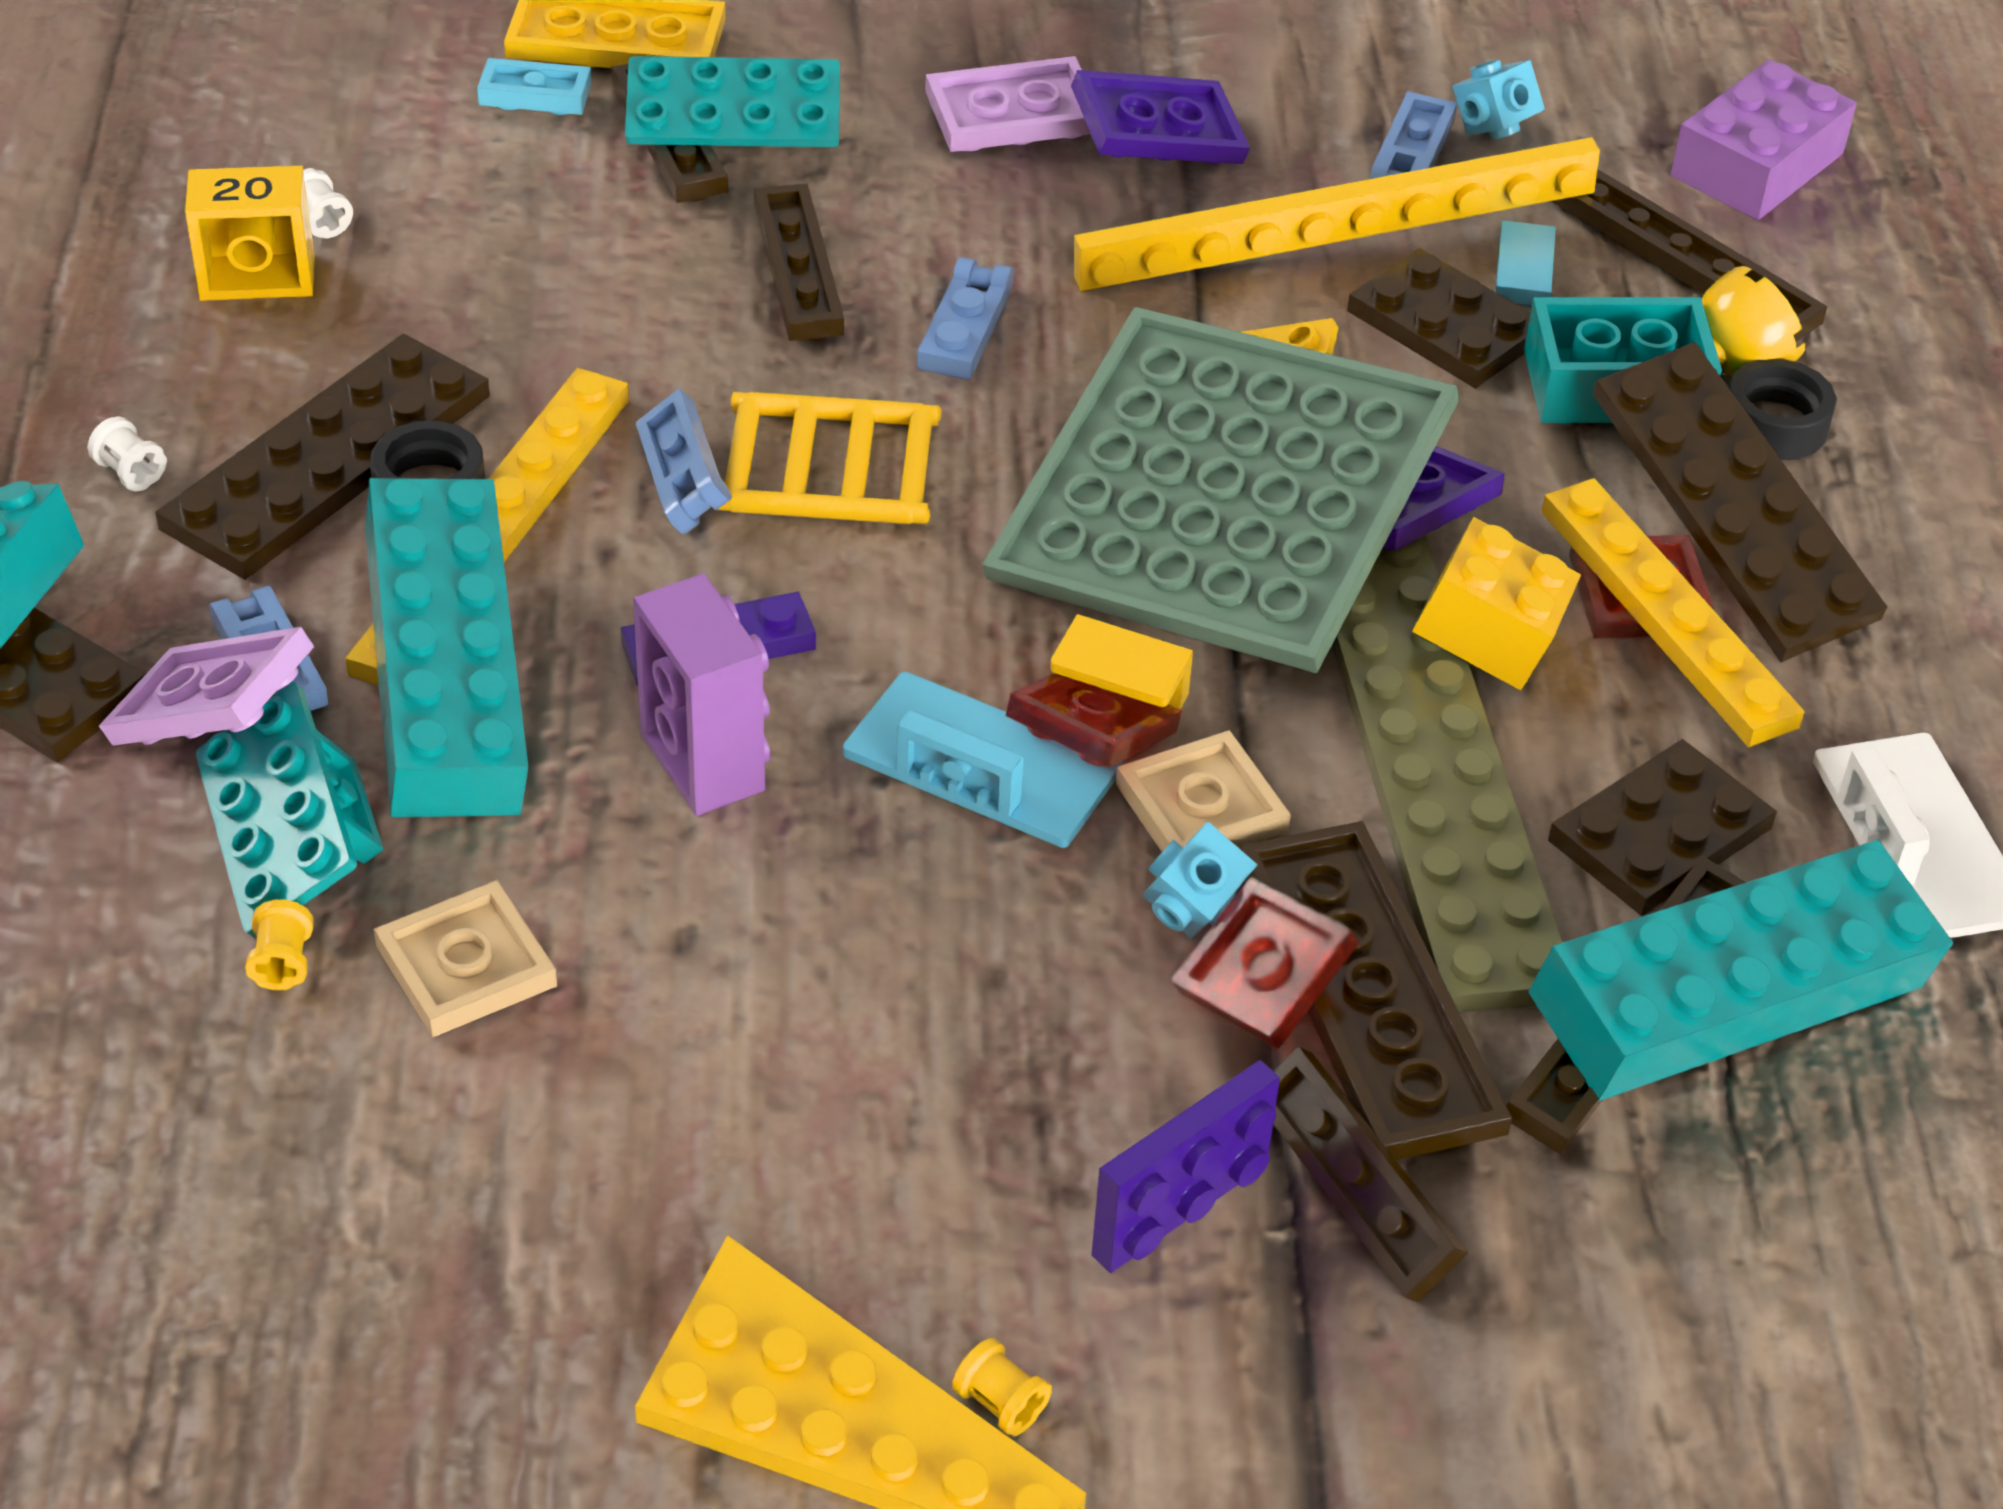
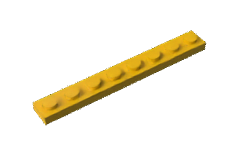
[345,367,629,686]

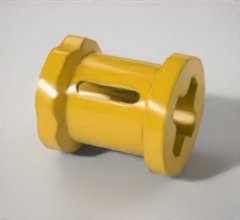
[245,900,314,990]
[952,1338,1052,1437]

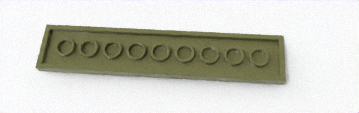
[1332,535,1563,1012]

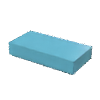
[1495,220,1556,306]

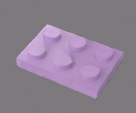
[925,56,1091,152]
[99,627,314,746]

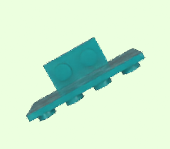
[625,56,840,147]
[196,682,384,938]

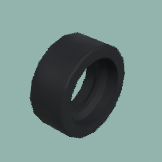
[1728,359,1837,460]
[370,421,485,479]

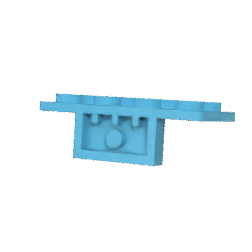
[843,672,1123,848]

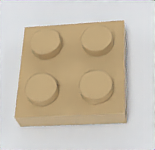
[1115,730,1291,852]
[374,880,557,1038]

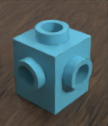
[1452,59,1545,140]
[1142,821,1258,939]

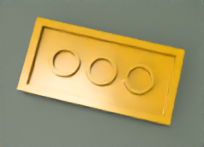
[504,0,726,68]

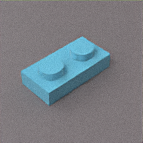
[477,58,592,115]

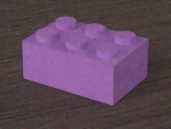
[1670,59,1857,221]
[633,573,770,816]

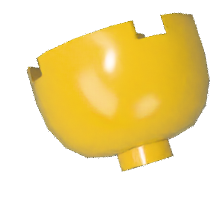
[1701,266,1805,376]

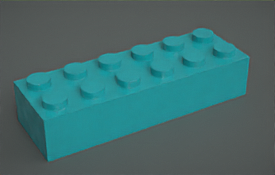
[365,478,528,817]
[1528,839,1953,1101]

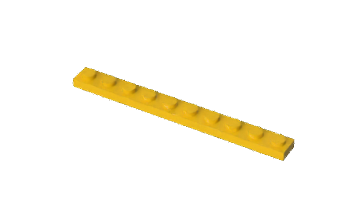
[1074,137,1600,291]

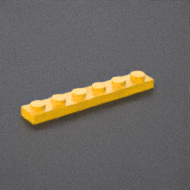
[1541,478,1805,748]

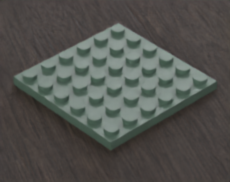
[982,307,1459,673]

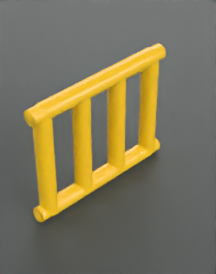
[714,392,942,524]

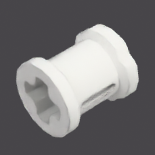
[303,168,353,239]
[87,416,167,492]

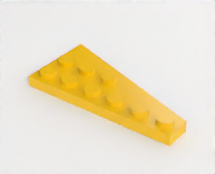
[635,1235,1086,1509]

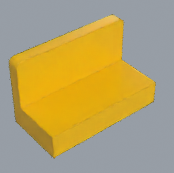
[1050,614,1193,710]

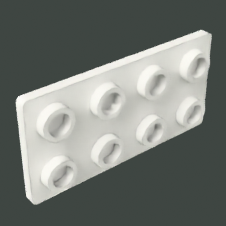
[1813,733,2003,938]

